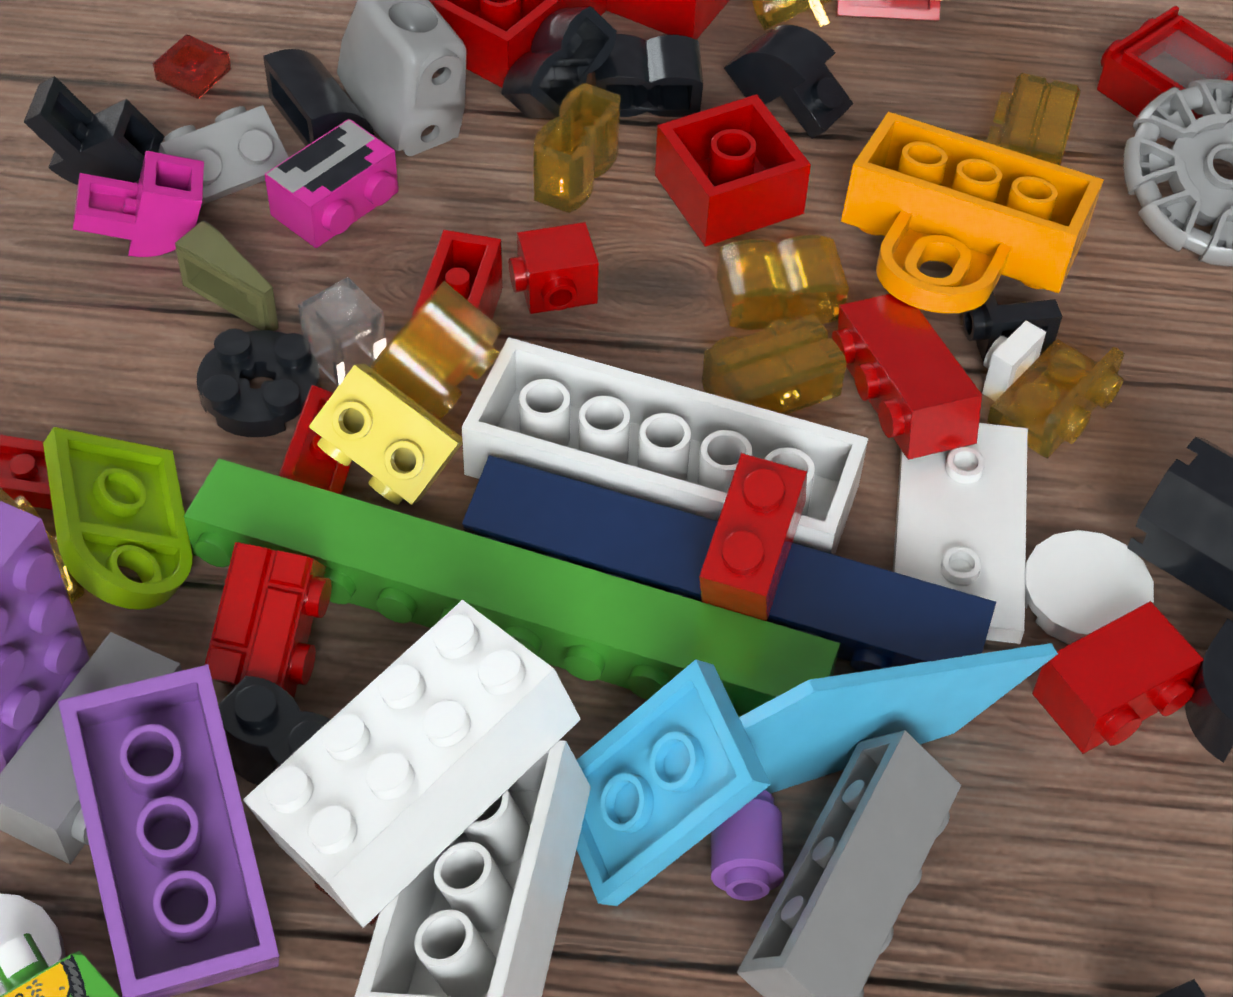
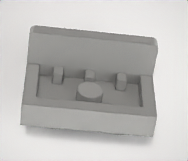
[159,105,289,205]

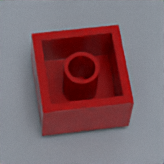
[655,94,811,247]

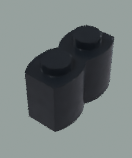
[501,6,617,118]
[592,34,704,117]
[218,676,331,785]

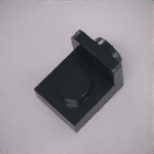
[963,291,1062,363]

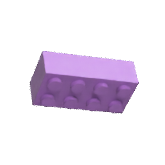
[0,501,90,773]
[58,665,279,997]

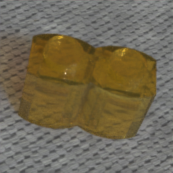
[533,83,620,213]
[717,235,849,330]
[370,281,502,420]

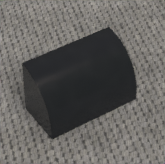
[263,49,375,146]

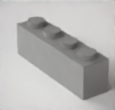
[737,730,961,997]

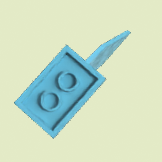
[576,643,1058,906]

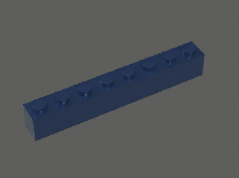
[462,455,996,672]

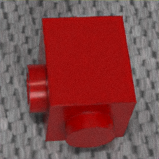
[509,222,599,314]

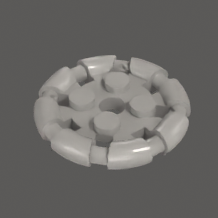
[1123,79,1233,267]

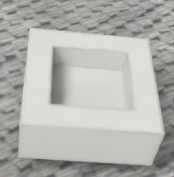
[982,321,1046,405]

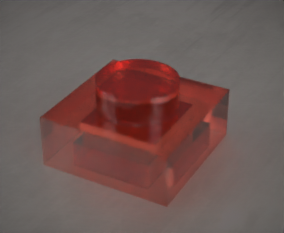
[153,34,231,99]

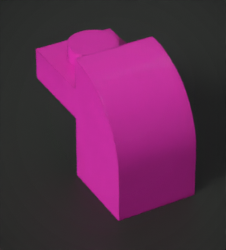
[73,151,204,257]

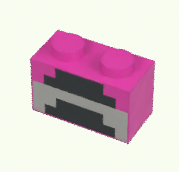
[264,119,399,248]

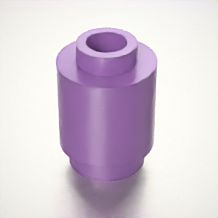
[711,790,784,901]

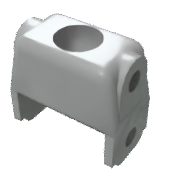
[337,0,466,156]

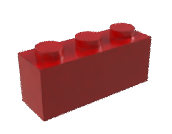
[831,294,982,460]

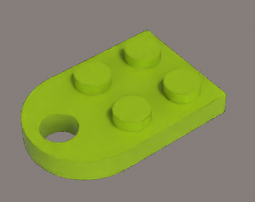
[43,427,192,610]

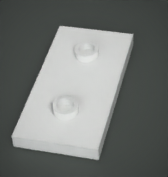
[893,423,1028,644]

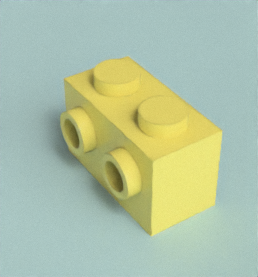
[309,364,463,505]

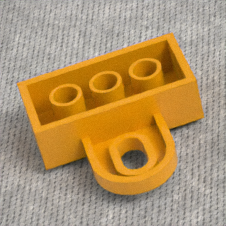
[841,112,1104,313]

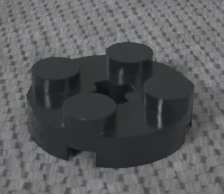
[197,329,321,437]

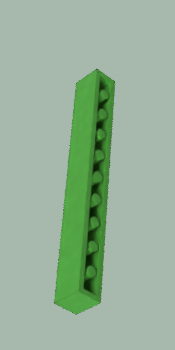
[184,458,840,717]

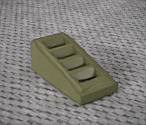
[175,221,279,331]

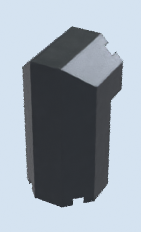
[1127,437,1233,612]

